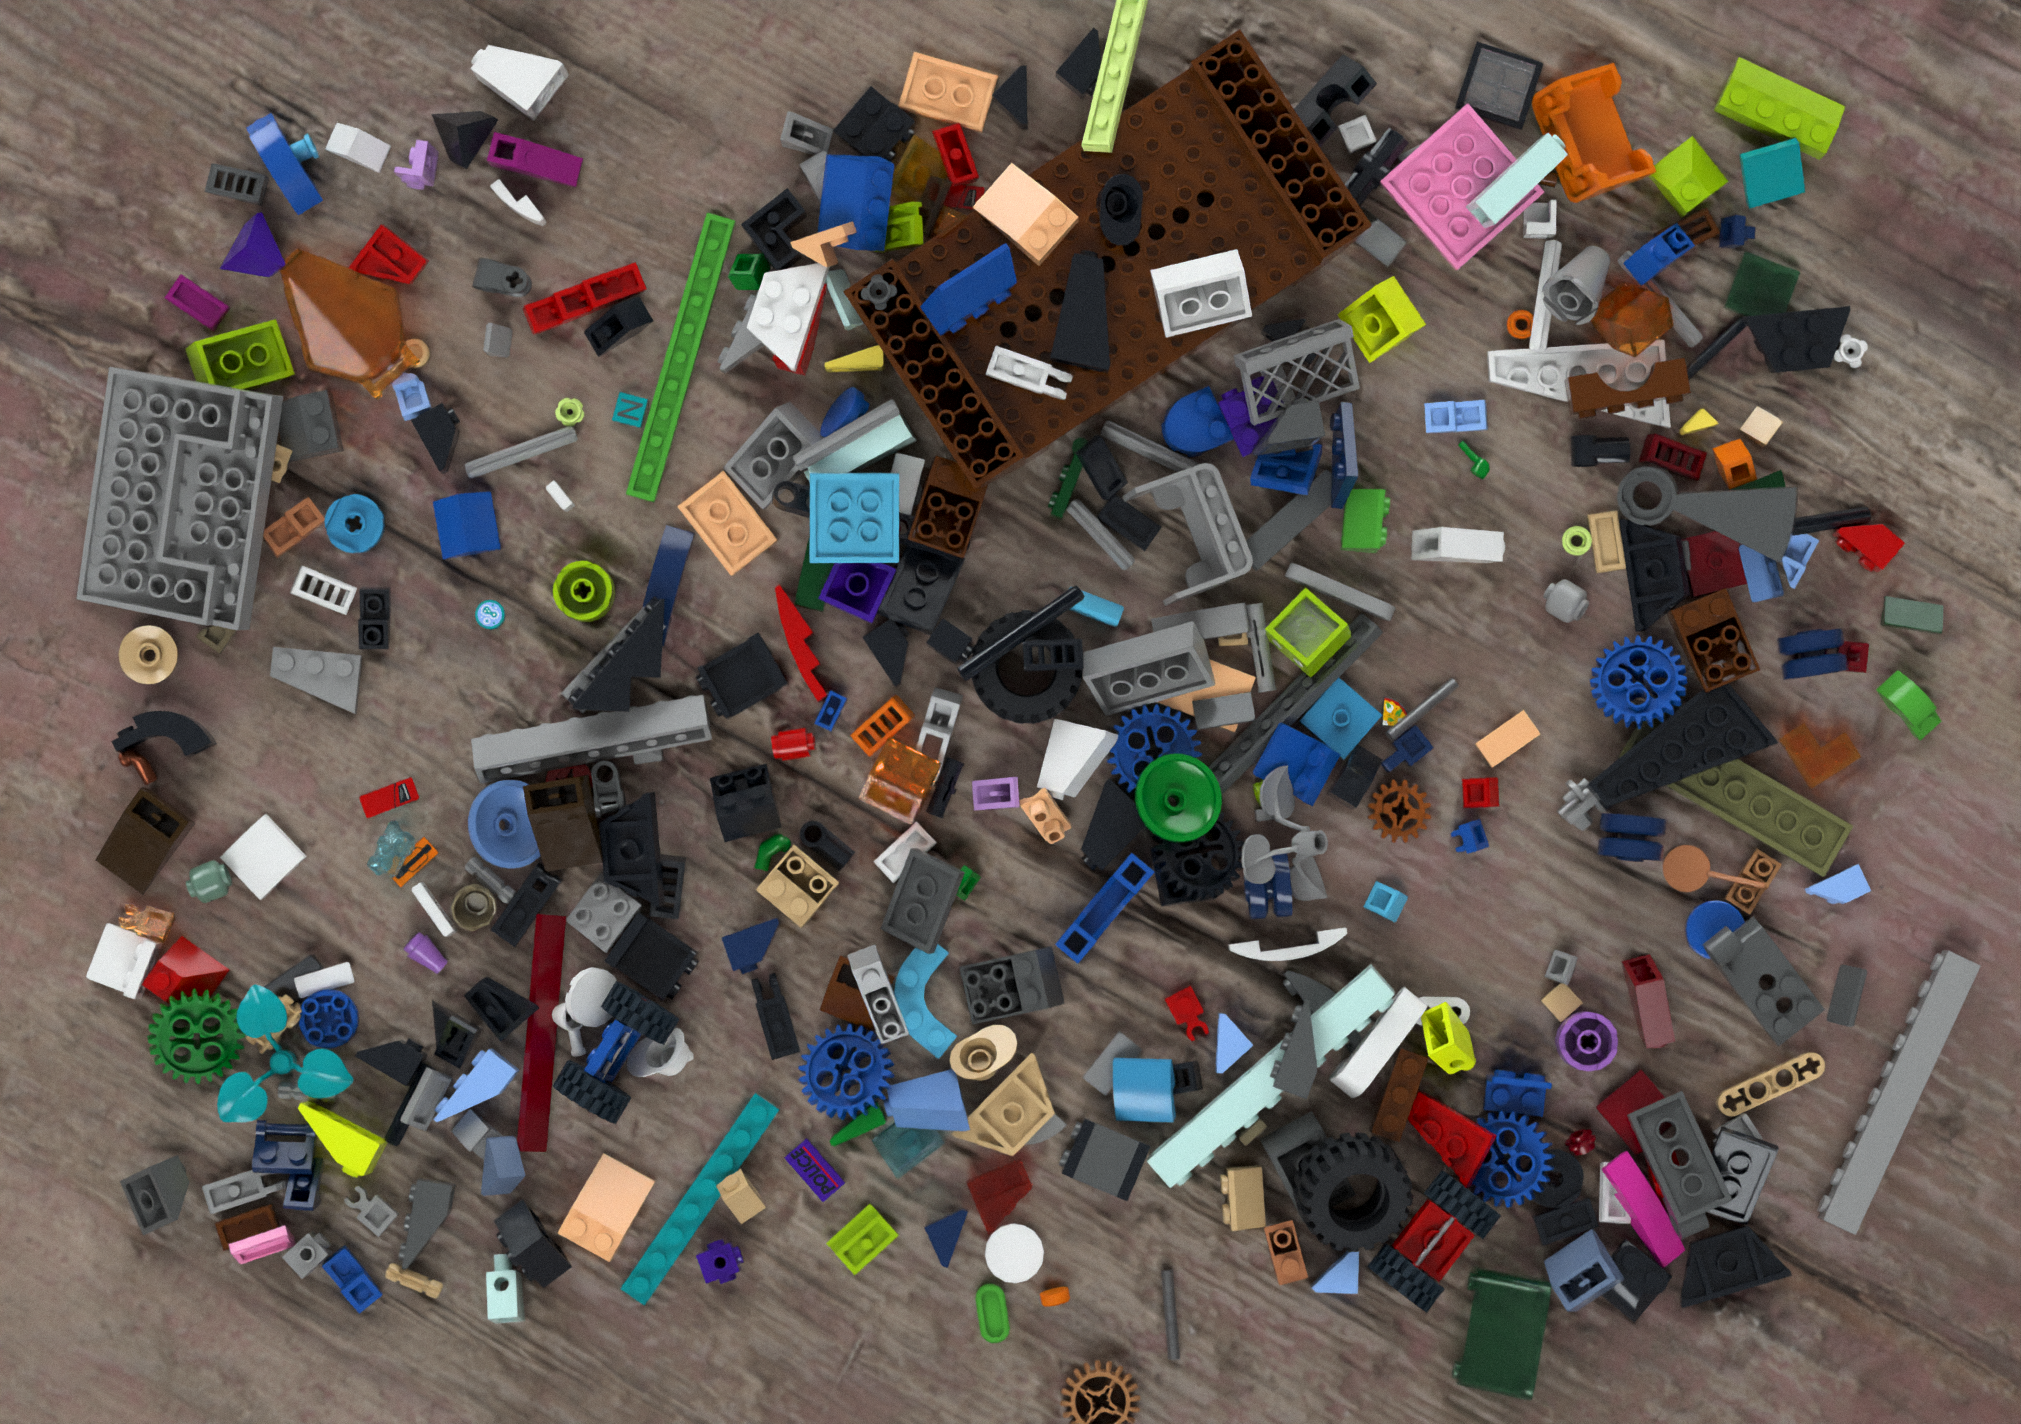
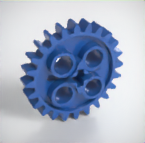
[1590,635,1687,729]
[1107,704,1202,793]
[798,1024,895,1120]
[1471,1110,1555,1208]

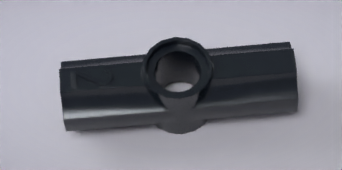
[1345,128,1409,207]

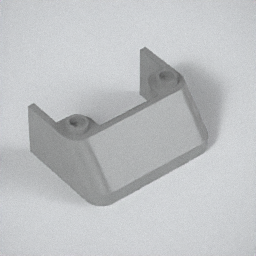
[1123,463,1253,606]

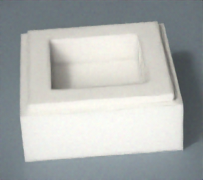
[1338,115,1377,154]
[546,480,575,512]

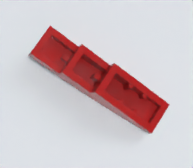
[522,262,647,335]
[775,584,828,702]

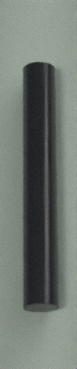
[1686,317,1747,380]

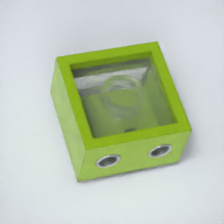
[1265,587,1352,678]

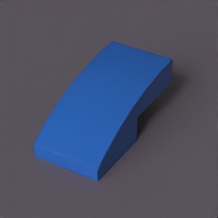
[322,1245,383,1314]

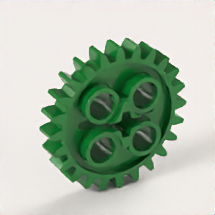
[147,989,245,1084]

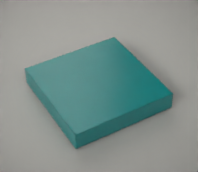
[1739,138,1805,209]

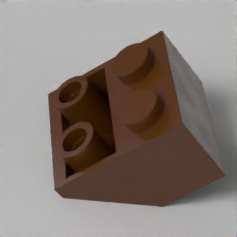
[820,955,896,1032]

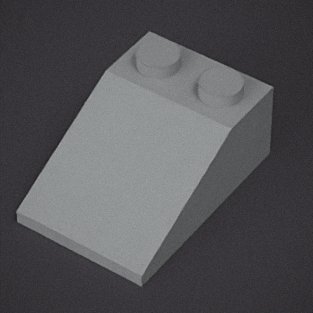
[723,402,824,510]

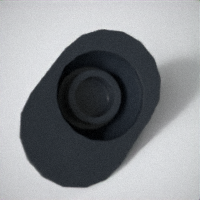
[1096,174,1143,245]

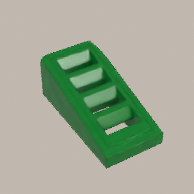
[829,1101,887,1147]

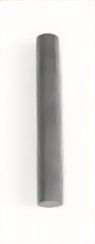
[1386,678,1459,741]
[1161,1270,1180,1360]

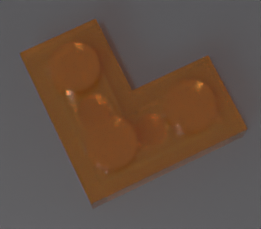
[1778,723,1861,789]

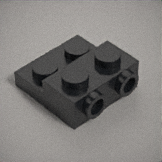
[833,86,916,162]

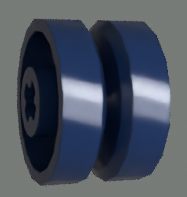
[1777,629,1849,680]
[1597,813,1666,862]
[1243,853,1292,920]

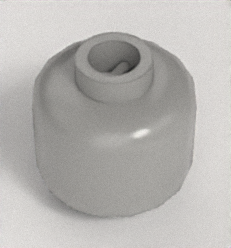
[1543,579,1589,623]

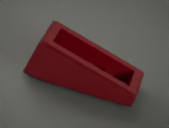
[1639,433,1707,481]

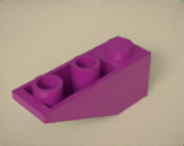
[487,132,583,187]

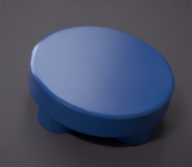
[820,387,869,438]
[1685,901,1745,959]
[299,989,359,1049]

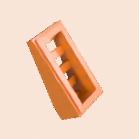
[850,694,915,757]

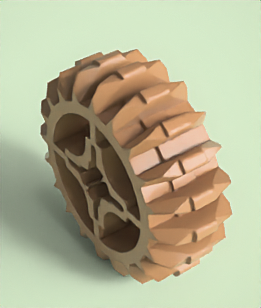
[1060,1360,1140,1424]

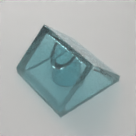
[871,1123,946,1179]

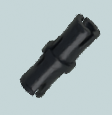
[925,757,964,819]

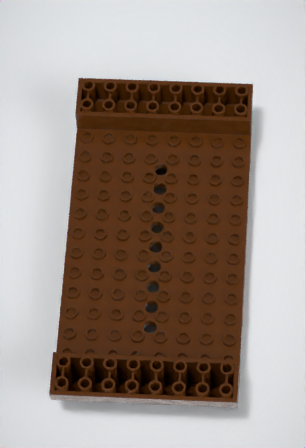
[843,29,1372,489]

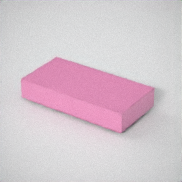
[229,1225,296,1264]

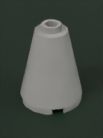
[1542,246,1610,325]

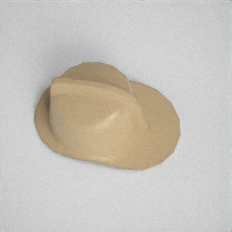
[949,1025,1018,1081]

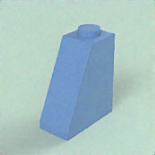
[883,1069,970,1131]

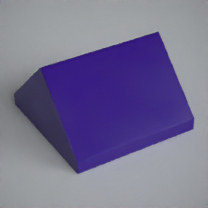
[818,563,897,623]

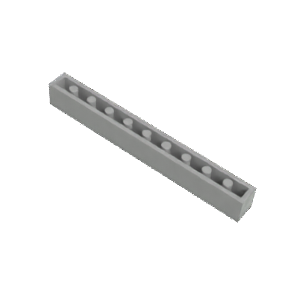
[1817,950,1981,1235]

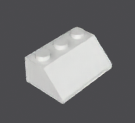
[1150,249,1252,337]

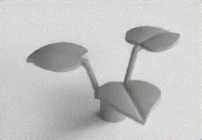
[1242,766,1328,901]

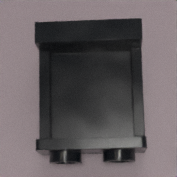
[695,633,789,720]
[605,912,699,1002]

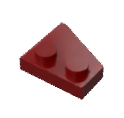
[348,224,429,284]

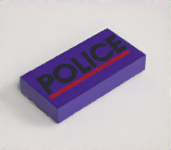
[784,1138,846,1202]

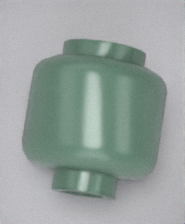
[186,860,232,903]

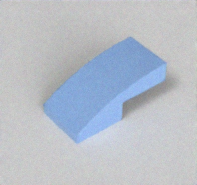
[1424,400,1488,433]

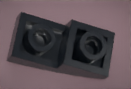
[358,587,391,649]

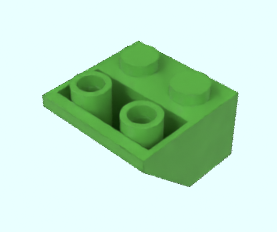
[1340,489,1390,553]

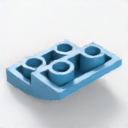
[1113,1058,1176,1122]

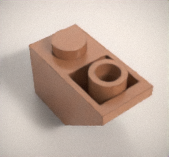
[1264,1220,1308,1286]

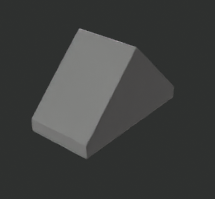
[780,111,834,155]

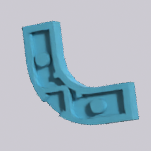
[894,944,957,1059]

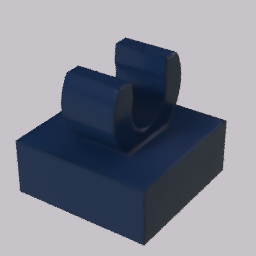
[1719,215,1756,249]

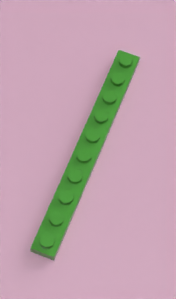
[626,213,736,503]

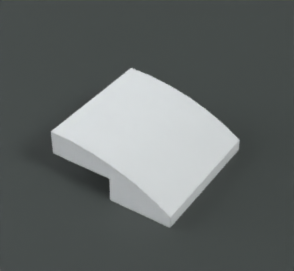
[220,814,307,900]

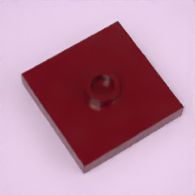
[1681,531,1747,597]

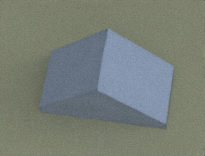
[481,1136,526,1196]

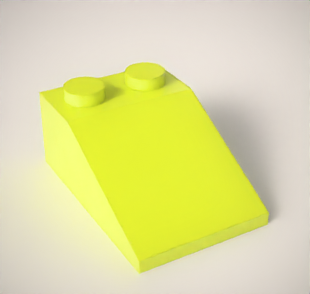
[298,1101,387,1178]

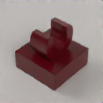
[1837,641,1869,673]

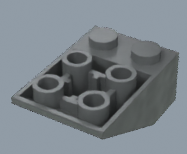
[959,946,1065,1025]

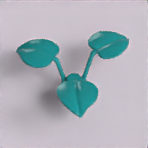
[217,984,354,1123]

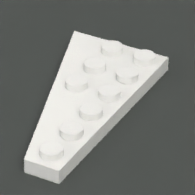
[1487,340,1671,429]

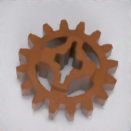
[1367,779,1431,843]

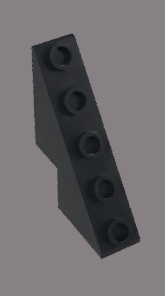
[568,596,665,712]

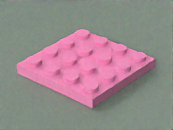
[1380,103,1544,271]

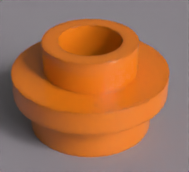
[1507,310,1534,339]

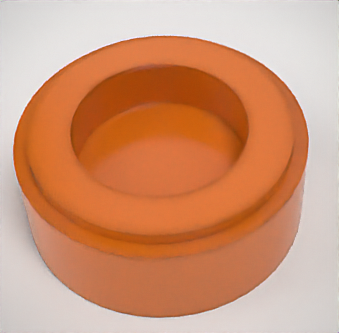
[1039,1287,1070,1307]

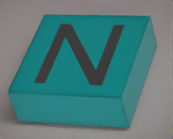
[612,392,649,428]

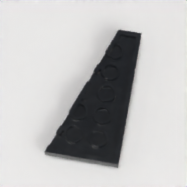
[1586,683,1779,809]

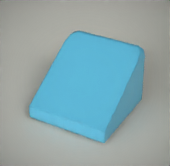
[1364,881,1408,922]

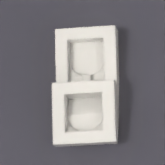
[490,179,547,226]

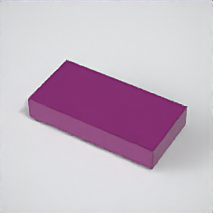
[164,274,230,332]

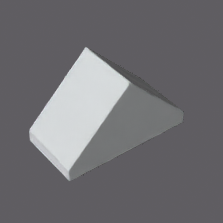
[325,123,391,173]

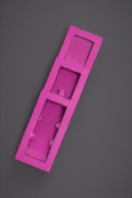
[1601,1151,1685,1268]

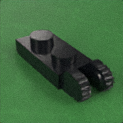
[751,973,801,1060]

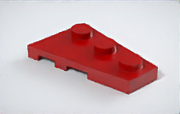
[1408,1091,1497,1188]

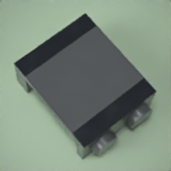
[1059,1117,1150,1201]

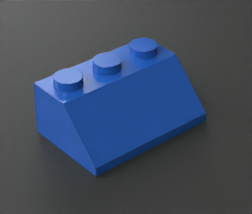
[817,154,894,251]
[920,243,1017,336]

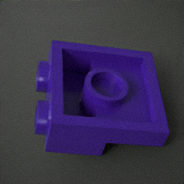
[1218,376,1283,458]

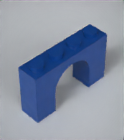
[1055,853,1154,964]

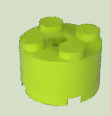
[553,561,615,622]

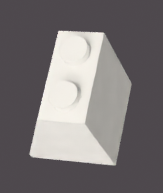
[471,45,569,121]

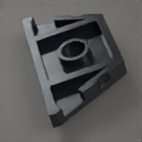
[1742,306,1850,373]
[1619,519,1690,632]
[599,792,665,907]
[1680,1225,1792,1308]

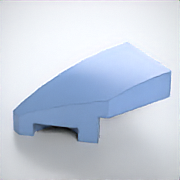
[386,364,432,421]
[1781,534,1819,589]
[1805,864,1871,904]

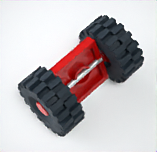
[1367,1170,1501,1313]

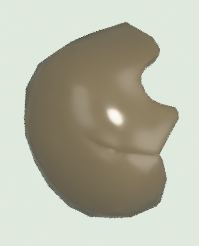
[451,884,497,931]

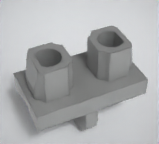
[1556,777,1612,831]

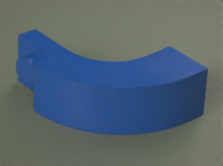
[246,113,323,215]

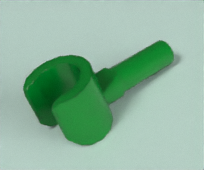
[1458,441,1490,480]

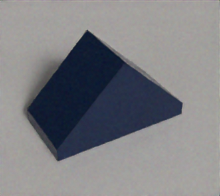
[924,1208,968,1268]

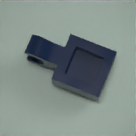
[1380,725,1434,773]

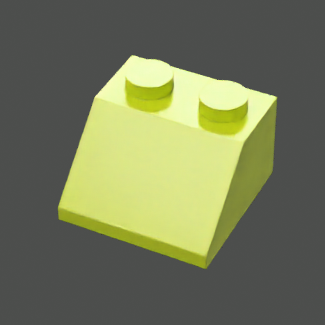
[1337,276,1426,363]

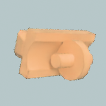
[1019,788,1071,844]

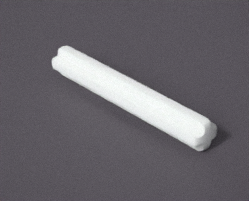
[1529,240,1562,353]

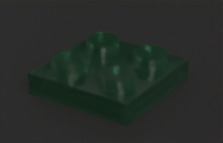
[1723,251,1800,316]

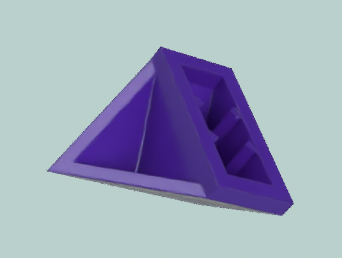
[220,212,286,277]

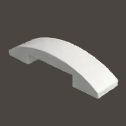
[1228,927,1347,961]

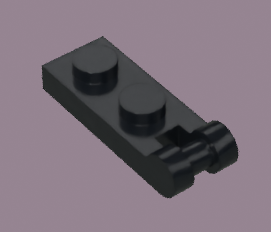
[491,863,563,947]

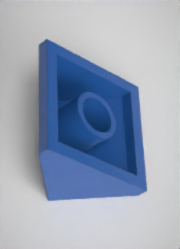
[433,491,501,560]

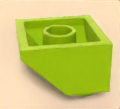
[1649,136,1729,218]

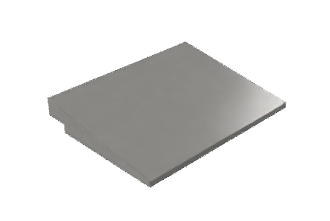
[76,367,283,630]

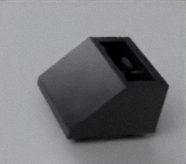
[710,763,782,842]

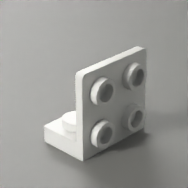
[86,923,163,999]

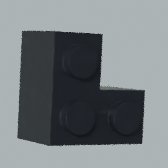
[741,188,807,271]
[494,1199,572,1288]

